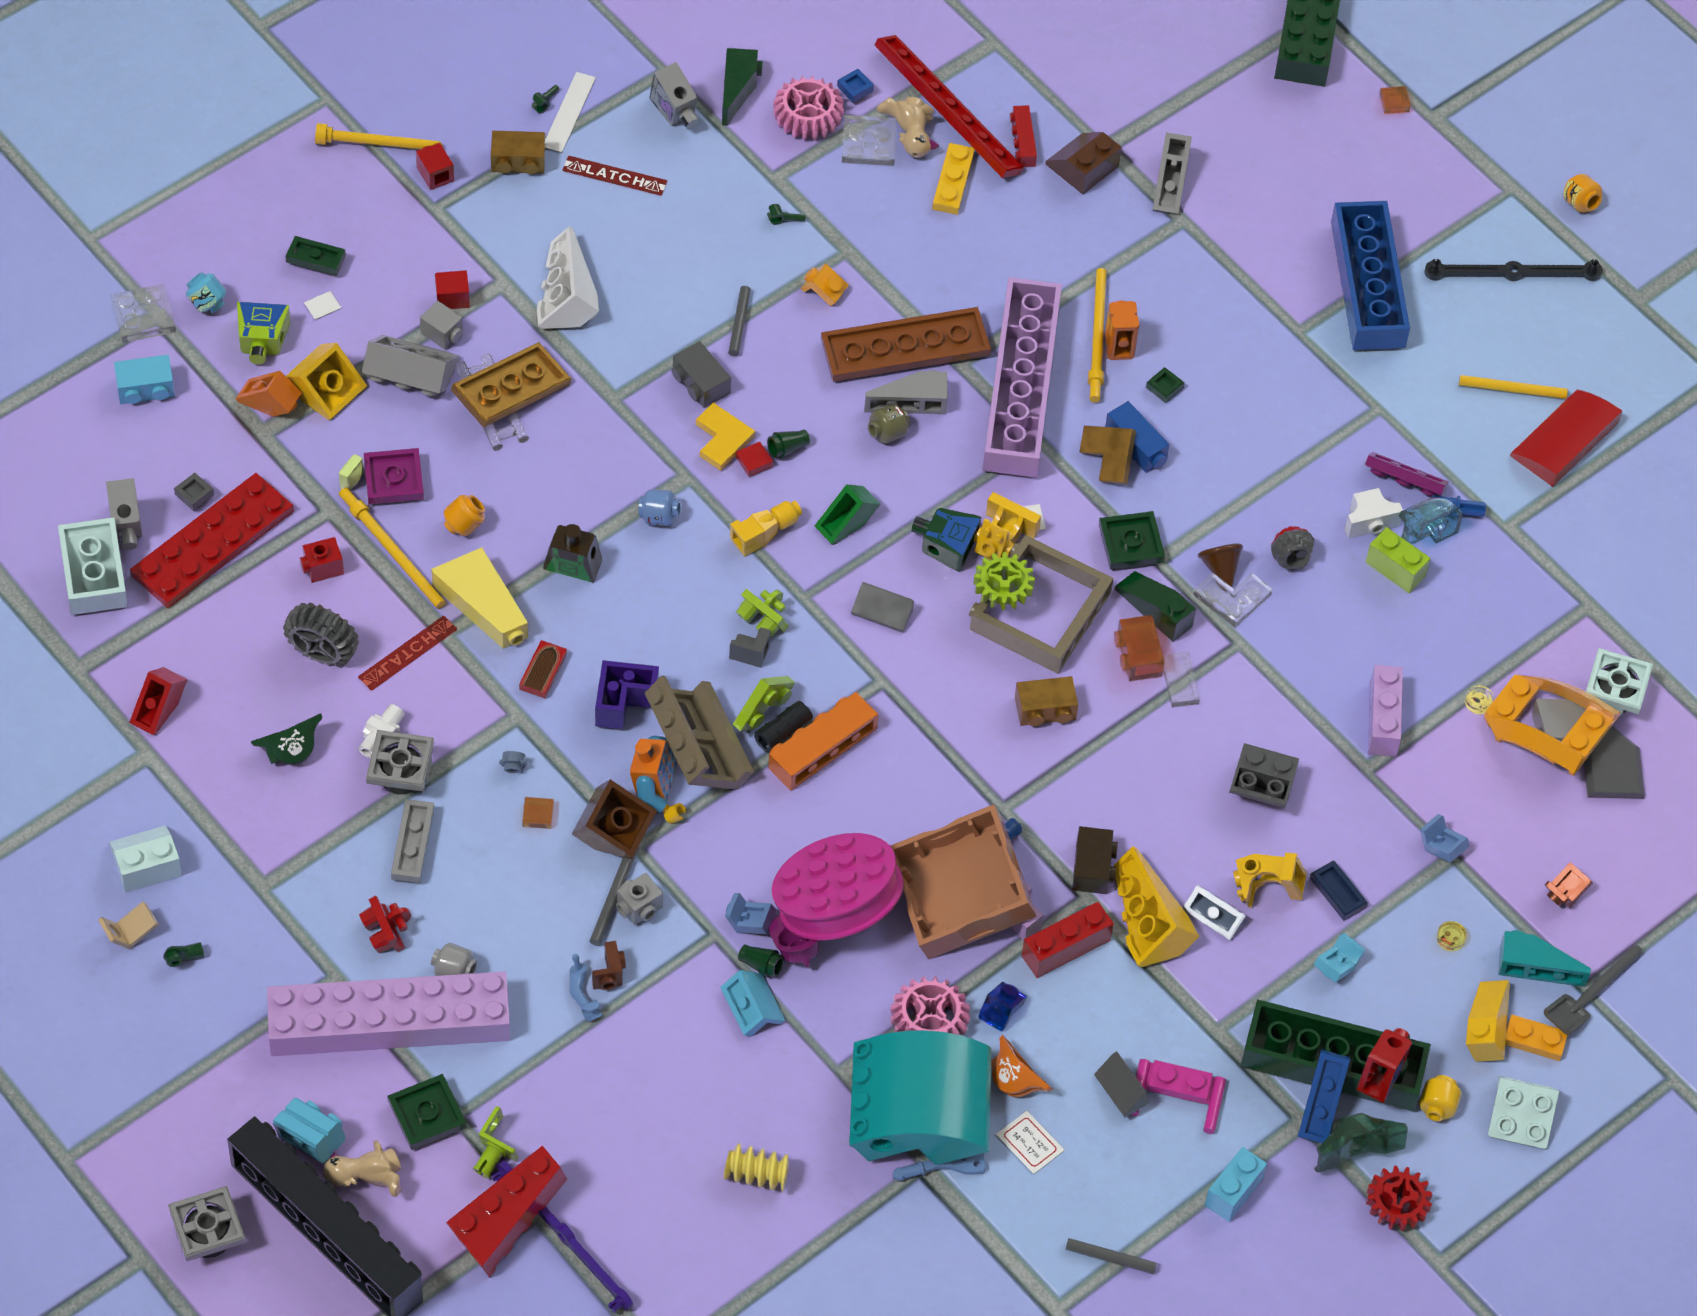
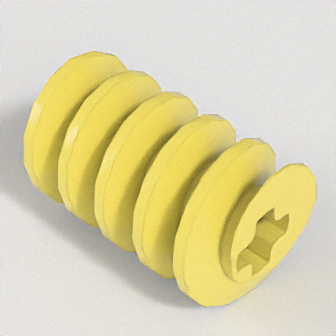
[723,1143,789,1192]

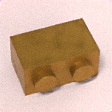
[491,130,545,174]
[1014,676,1078,726]

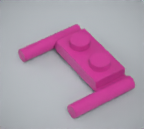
[1131,1059,1226,1134]

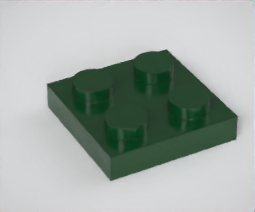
[1099,511,1165,570]
[387,1074,467,1150]

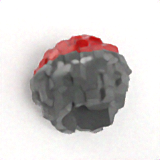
[1271,526,1315,570]

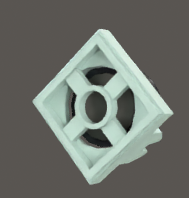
[1586,648,1653,716]

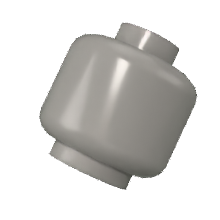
[431,943,477,976]

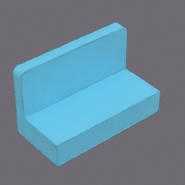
[720,970,785,1036]

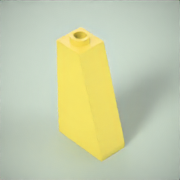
[431,547,528,649]

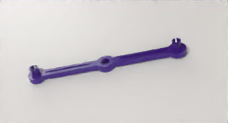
[491,1160,633,1313]

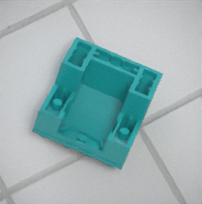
[849,1030,991,1165]

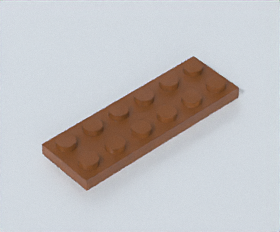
[821,307,991,382]

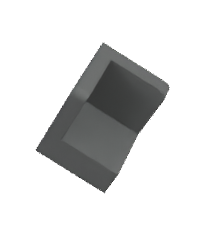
[729,627,771,668]

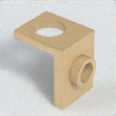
[98,902,159,949]

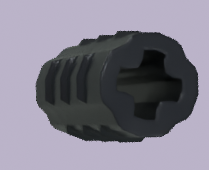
[754,701,813,753]

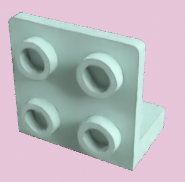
[1488,1075,1559,1149]

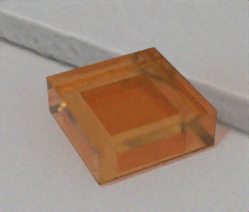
[1379,86,1411,114]
[522,797,554,829]

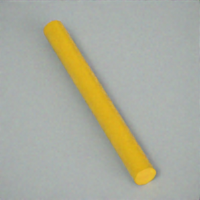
[1459,375,1568,399]

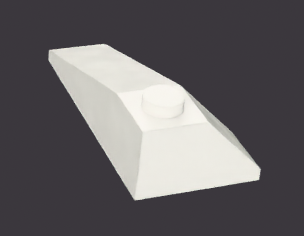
[537,226,599,329]

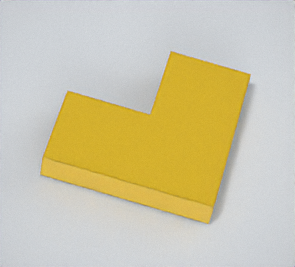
[696,402,756,471]

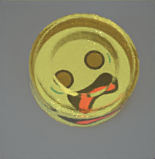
[1436,921,1467,951]

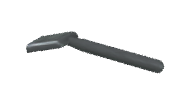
[1544,945,1642,1035]

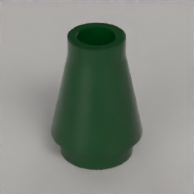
[767,429,810,459]
[738,944,784,978]

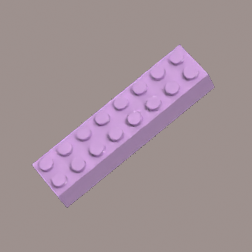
[983,277,1062,478]
[267,971,510,1056]

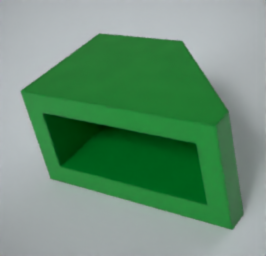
[814,484,881,545]

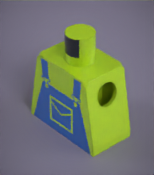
[237,302,291,364]

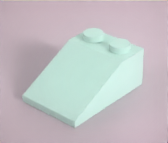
[58,517,128,615]

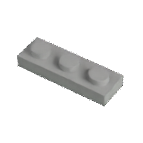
[391,799,435,883]

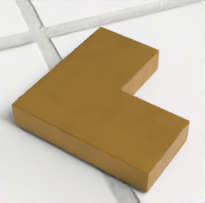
[1079,425,1136,484]

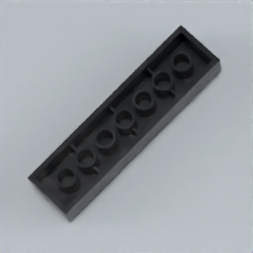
[227,1116,423,1316]

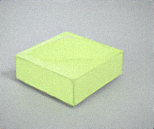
[339,454,364,491]

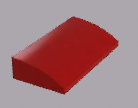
[1510,389,1623,487]

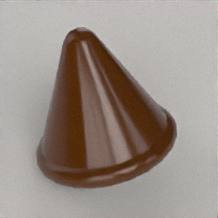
[1198,543,1243,589]

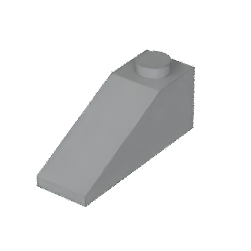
[1153,132,1192,215]
[864,370,947,414]

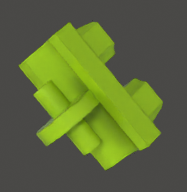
[736,589,789,637]

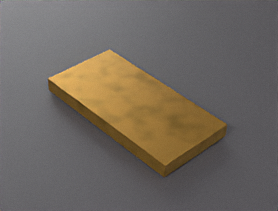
[451,342,571,428]

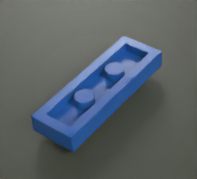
[1298,1050,1350,1145]

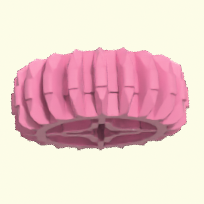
[773,75,844,141]
[890,975,970,1035]

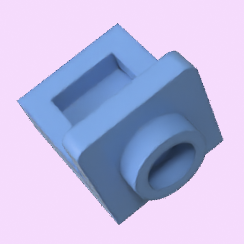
[1420,814,1470,863]
[725,893,776,934]

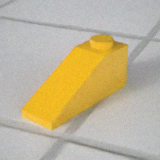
[1466,980,1510,1062]

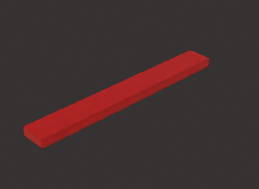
[874,35,1024,178]

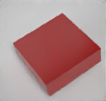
[736,441,773,477]

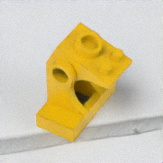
[974,492,1041,560]
[1233,852,1307,908]

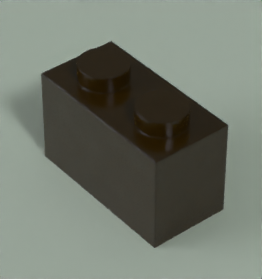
[1072,826,1118,894]

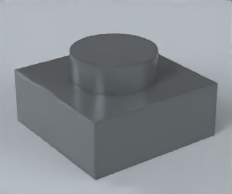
[174,473,214,511]

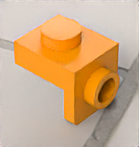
[800,263,849,306]

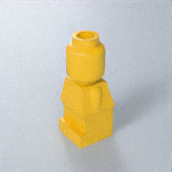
[730,500,802,557]

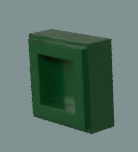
[1146,367,1185,403]

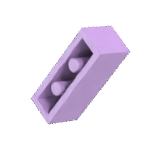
[1368,665,1403,757]

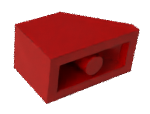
[129,667,188,735]

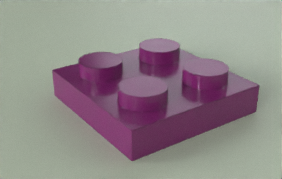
[363,448,424,505]

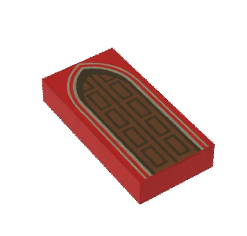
[519,640,567,699]

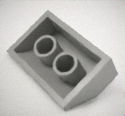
[362,335,460,396]

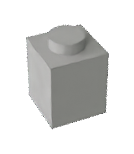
[420,301,463,350]

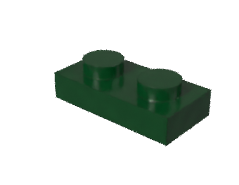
[285,236,346,276]

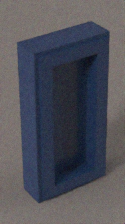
[1310,860,1368,921]

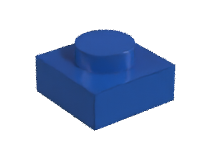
[837,69,874,103]

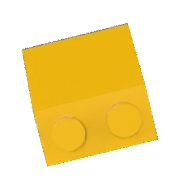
[286,343,367,420]

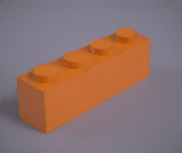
[768,692,878,791]

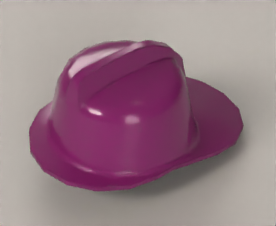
[769,915,820,967]

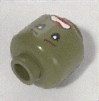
[868,404,910,444]

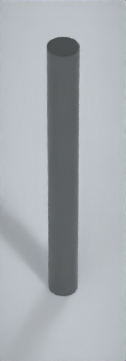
[589,847,639,946]

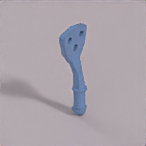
[892,1153,986,1181]

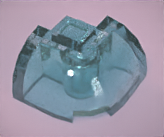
[1399,497,1463,544]

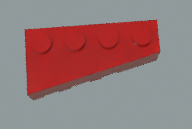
[446,1145,567,1278]

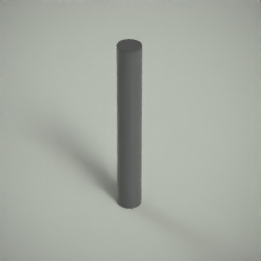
[728,286,751,356]
[1065,1238,1157,1274]

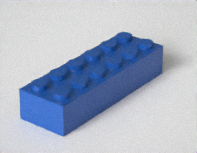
[1331,201,1410,350]

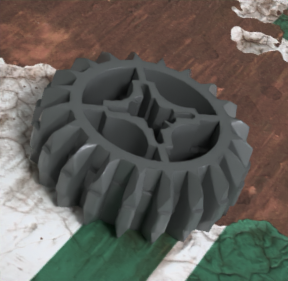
[283,602,359,667]

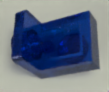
[978,981,1027,1031]

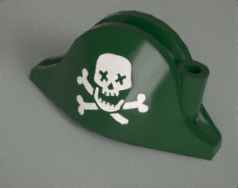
[251,713,323,764]

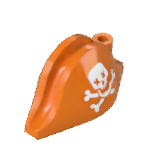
[991,1035,1053,1097]

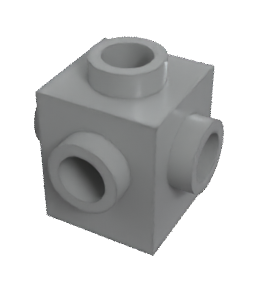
[616,873,663,925]

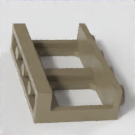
[645,676,754,790]

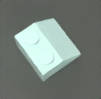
[109,826,182,893]

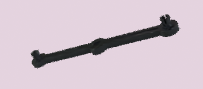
[1424,259,1603,281]

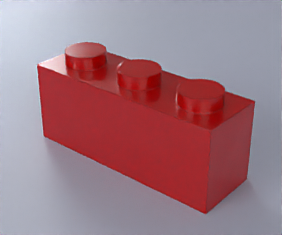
[1021,902,1114,978]

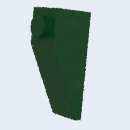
[722,48,763,126]
[1114,571,1196,642]

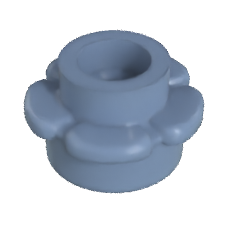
[499,751,528,773]

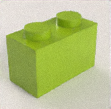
[1365,527,1431,593]

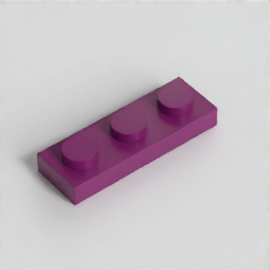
[1365,452,1449,496]

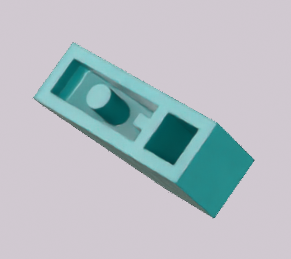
[1498,930,1591,987]

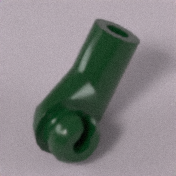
[163,942,204,967]

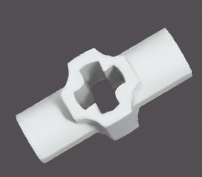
[358,704,405,759]

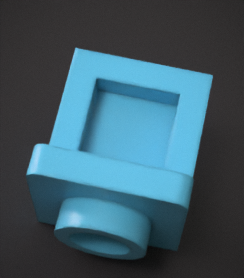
[1314,933,1365,983]

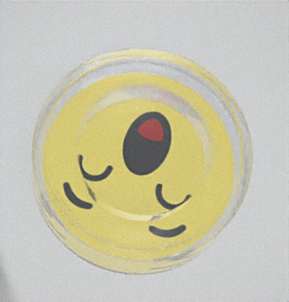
[1465,685,1494,714]

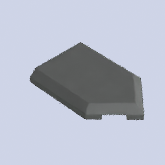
[1584,726,1645,799]

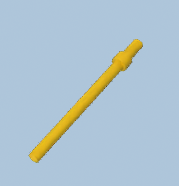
[1088,268,1107,403]
[339,487,445,609]

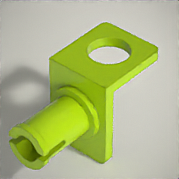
[472,1106,518,1179]

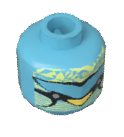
[186,272,226,313]

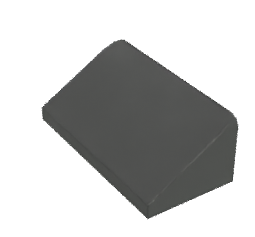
[851,582,914,633]
[1094,1051,1150,1118]

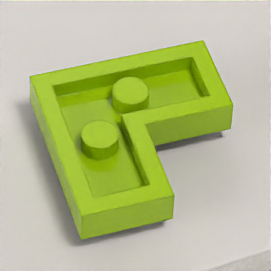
[732,676,796,731]

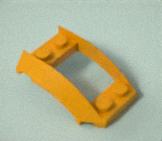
[1484,675,1621,776]

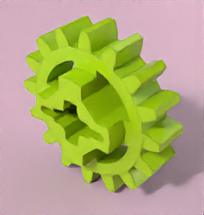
[973,552,1035,610]

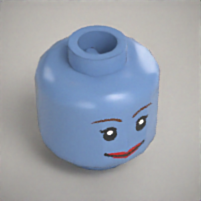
[638,489,681,526]

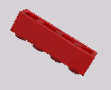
[1009,105,1037,167]

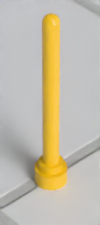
[315,123,443,150]

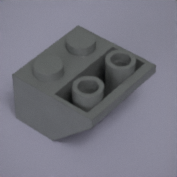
[1229,743,1299,808]

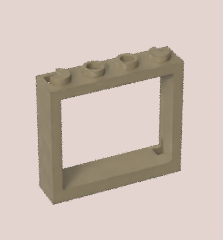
[969,535,1114,674]

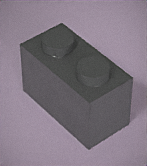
[672,341,731,408]

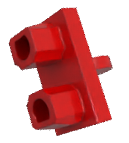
[359,895,411,953]

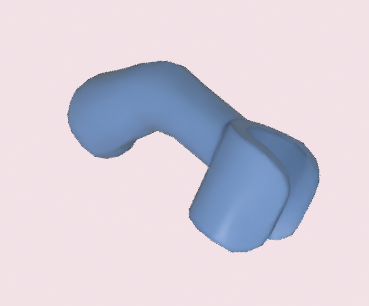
[569,954,602,1022]

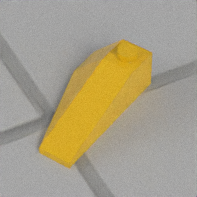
[1114,846,1200,967]

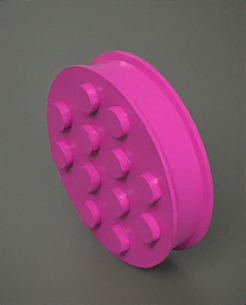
[772,833,904,940]

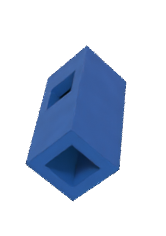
[1105,401,1170,473]

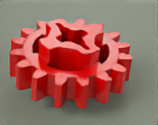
[1366,1166,1433,1231]

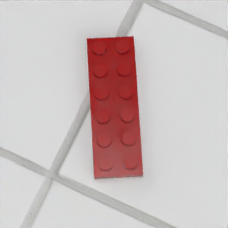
[130,473,294,609]

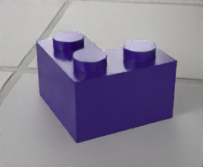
[595,660,659,729]

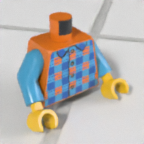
[630,736,686,823]

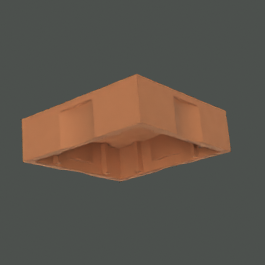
[890,804,1037,960]

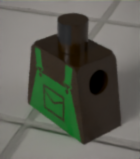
[543,524,602,583]

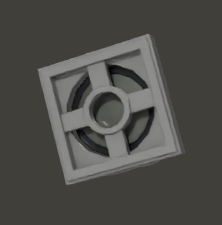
[366,730,434,794]
[168,1186,246,1262]

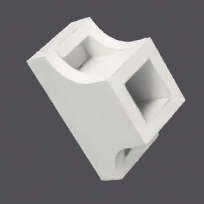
[1345,488,1403,539]

